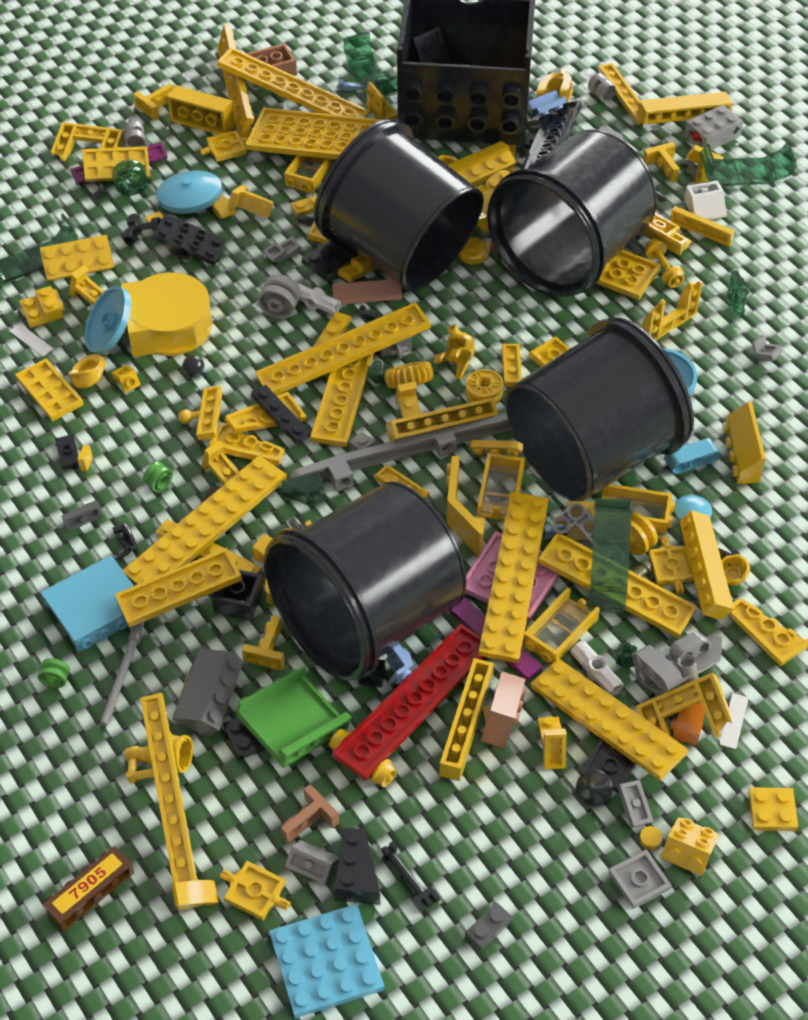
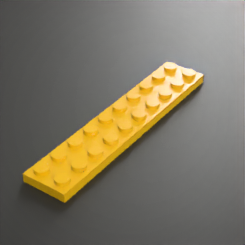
[217,24,254,138]
[217,47,369,118]
[255,302,431,395]
[123,455,287,585]
[478,491,549,663]

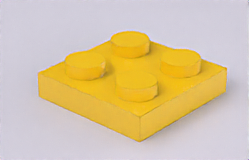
[748,787,798,831]

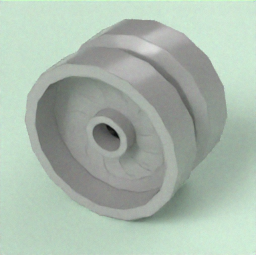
[257,274,301,319]

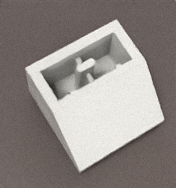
[684,180,727,220]

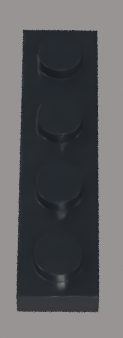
[251,384,311,444]

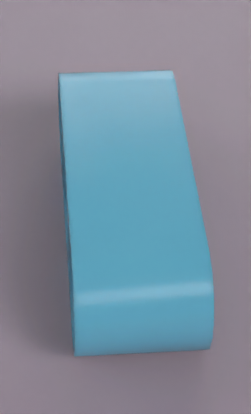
[664,438,721,474]

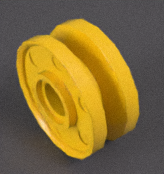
[465,369,503,404]
[616,512,658,556]

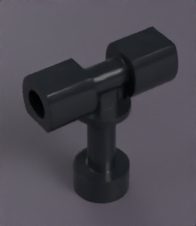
[122,214,161,245]

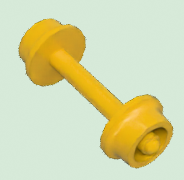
[645,238,685,288]
[329,729,397,787]

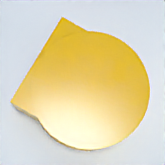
[121,273,212,357]

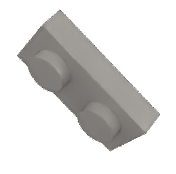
[617,780,654,828]

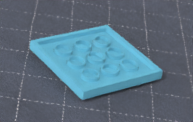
[269,904,385,1019]

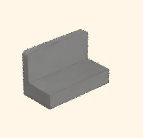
[285,840,339,884]

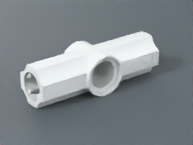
[297,283,341,314]
[571,641,624,696]

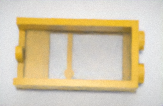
[284,155,336,194]
[477,453,525,521]
[601,484,675,535]
[523,587,600,664]

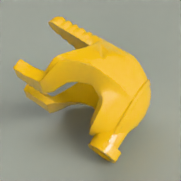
[434,324,475,380]

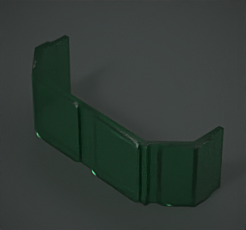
[343,32,397,97]
[699,141,797,186]
[0,213,79,283]
[587,498,632,614]

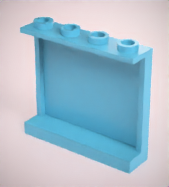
[41,555,134,652]

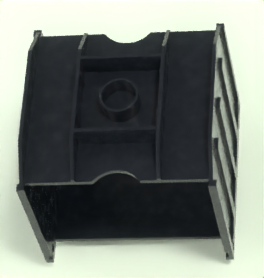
[397,0,535,158]

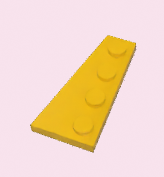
[728,598,808,666]

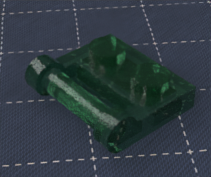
[726,270,750,317]

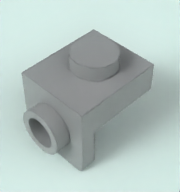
[752,335,783,361]

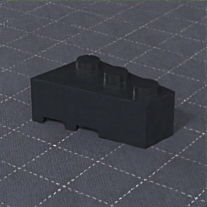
[335,827,380,905]

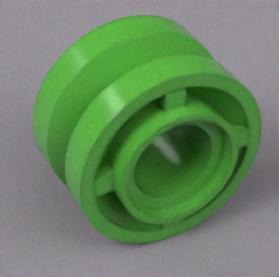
[143,462,173,492]
[37,658,70,688]

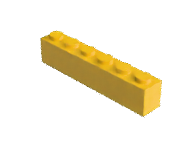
[637,92,733,125]
[385,397,498,442]
[680,510,734,620]
[439,658,494,781]

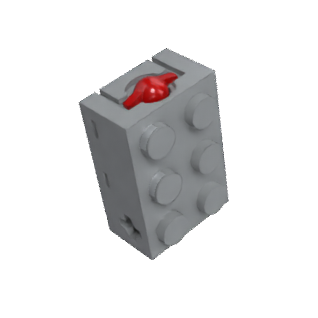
[684,105,743,151]

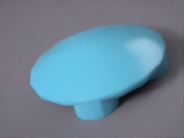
[674,495,712,523]

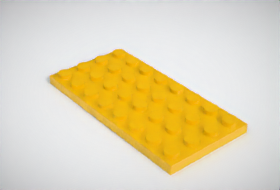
[245,107,383,160]

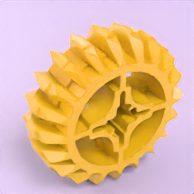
[385,361,433,389]

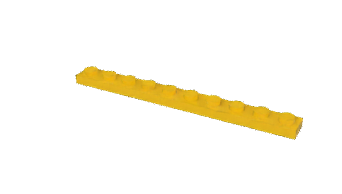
[140,692,202,911]

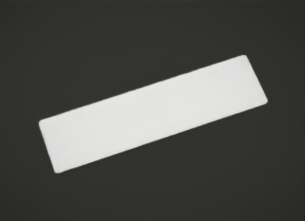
[10,324,54,356]
[720,693,749,749]

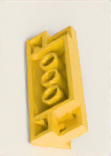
[448,141,516,186]
[640,213,692,256]

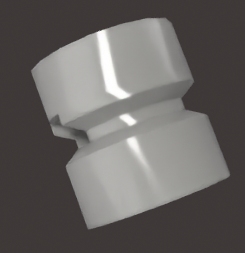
[588,73,617,102]
[123,121,146,147]

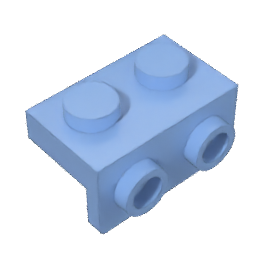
[528,90,567,117]
[385,644,414,685]

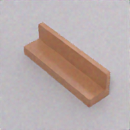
[332,279,402,304]

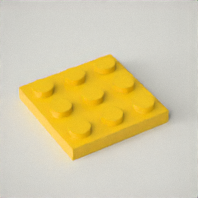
[596,250,662,300]

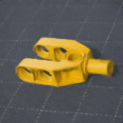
[536,68,573,103]

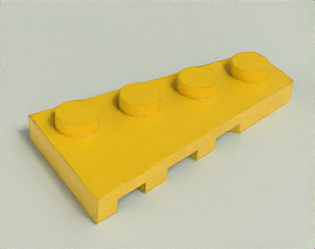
[225,392,307,433]
[209,422,285,466]

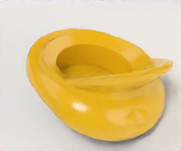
[68,354,106,389]

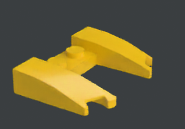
[51,122,124,162]
[641,281,703,340]
[636,673,733,738]

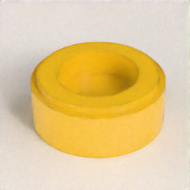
[640,826,662,850]

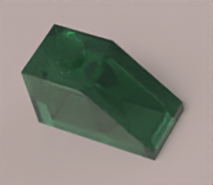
[281,472,325,505]

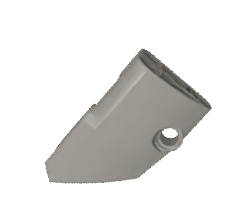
[632,631,722,693]

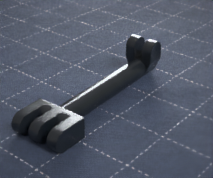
[381,841,440,913]

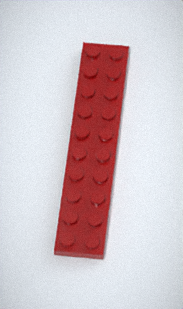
[332,624,485,781]

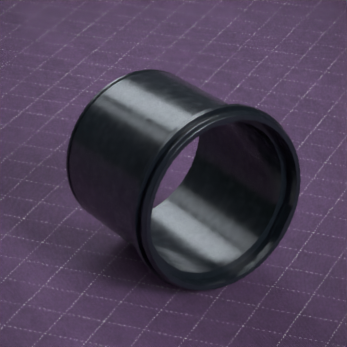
[314,119,484,291]
[487,130,657,297]
[505,318,694,501]
[264,482,467,681]

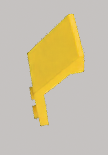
[446,456,485,557]

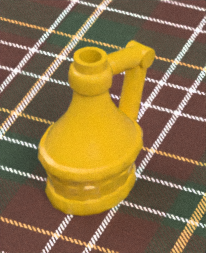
[124,733,193,784]

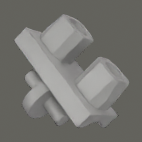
[380,336,412,359]

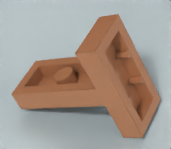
[281,784,339,843]

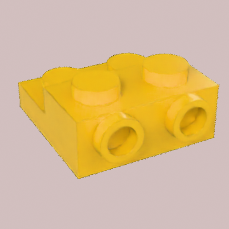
[19,286,65,328]

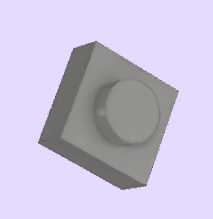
[349,431,375,451]

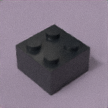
[212,570,264,620]

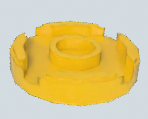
[457,237,490,265]

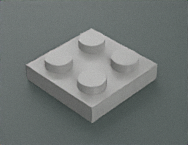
[608,849,672,909]

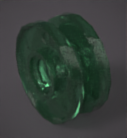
[112,159,148,196]

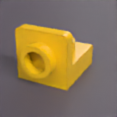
[111,365,140,392]

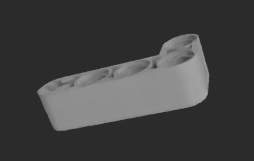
[553,503,625,564]

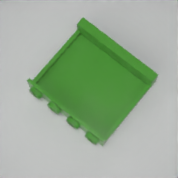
[236,666,352,768]

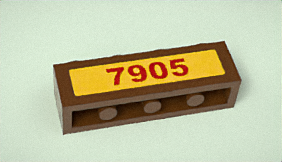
[43,846,134,932]

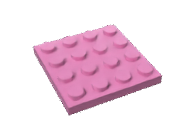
[466,531,560,622]

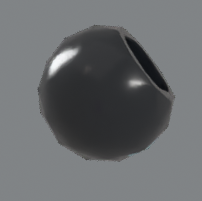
[182,355,205,378]

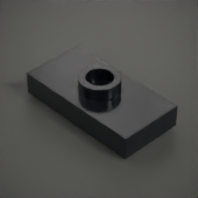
[55,435,79,470]

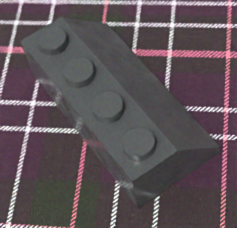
[172,648,244,738]

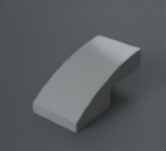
[263,236,302,262]

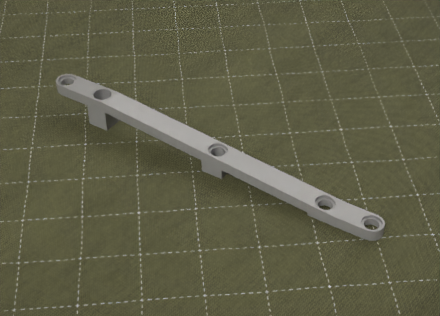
[290,413,511,492]

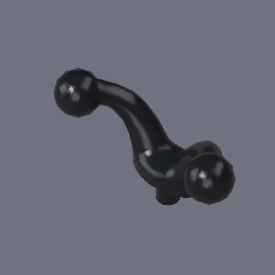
[112,533,134,561]

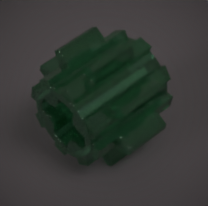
[368,360,389,384]
[613,642,638,669]

